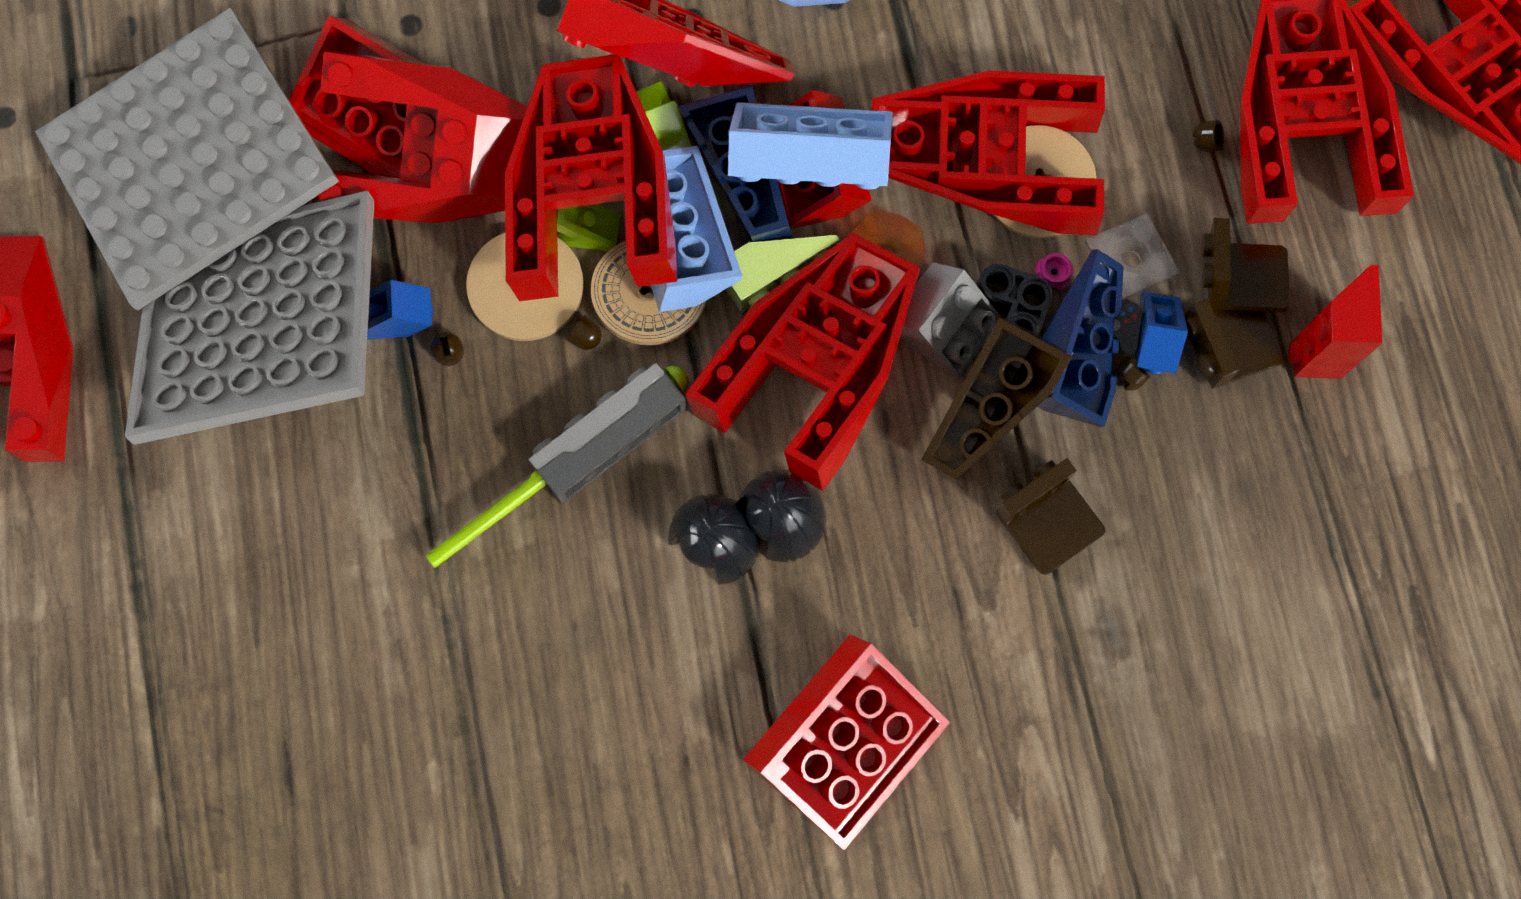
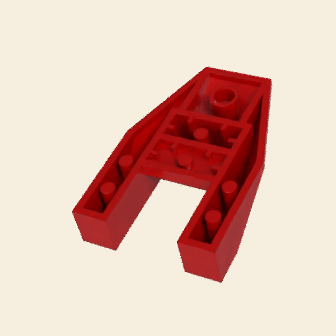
[557,0,794,87]
[1240,0,1414,224]
[1350,0,1521,165]
[312,51,528,224]
[505,54,677,302]
[871,71,1105,235]
[685,233,920,491]
[0,236,74,462]

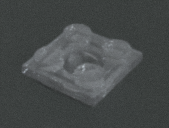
[1085,213,1180,299]

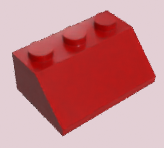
[778,90,872,229]
[1288,265,1382,379]

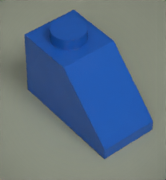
[367,280,433,340]
[1135,291,1188,374]

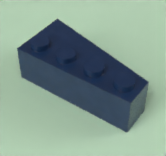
[678,86,793,242]

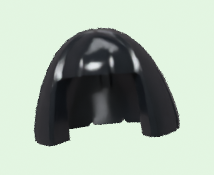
[738,469,826,562]
[668,494,760,585]

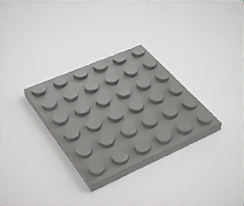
[35,8,339,311]
[125,190,374,445]

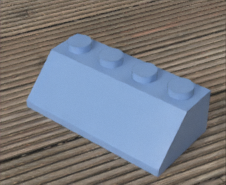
[728,103,893,189]
[624,146,742,312]

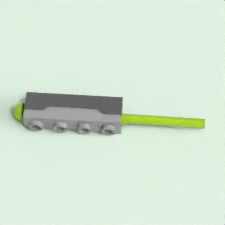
[426,363,688,568]

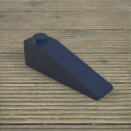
[1037,249,1124,427]

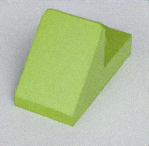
[636,81,692,150]
[557,204,621,251]

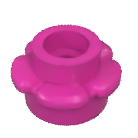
[1035,253,1074,290]

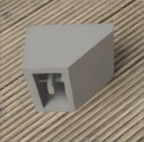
[900,263,1001,379]

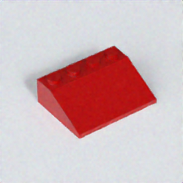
[289,15,421,178]
[743,634,950,850]

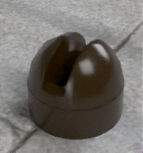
[1193,120,1224,152]
[568,315,602,350]
[431,332,464,366]
[1114,356,1150,391]

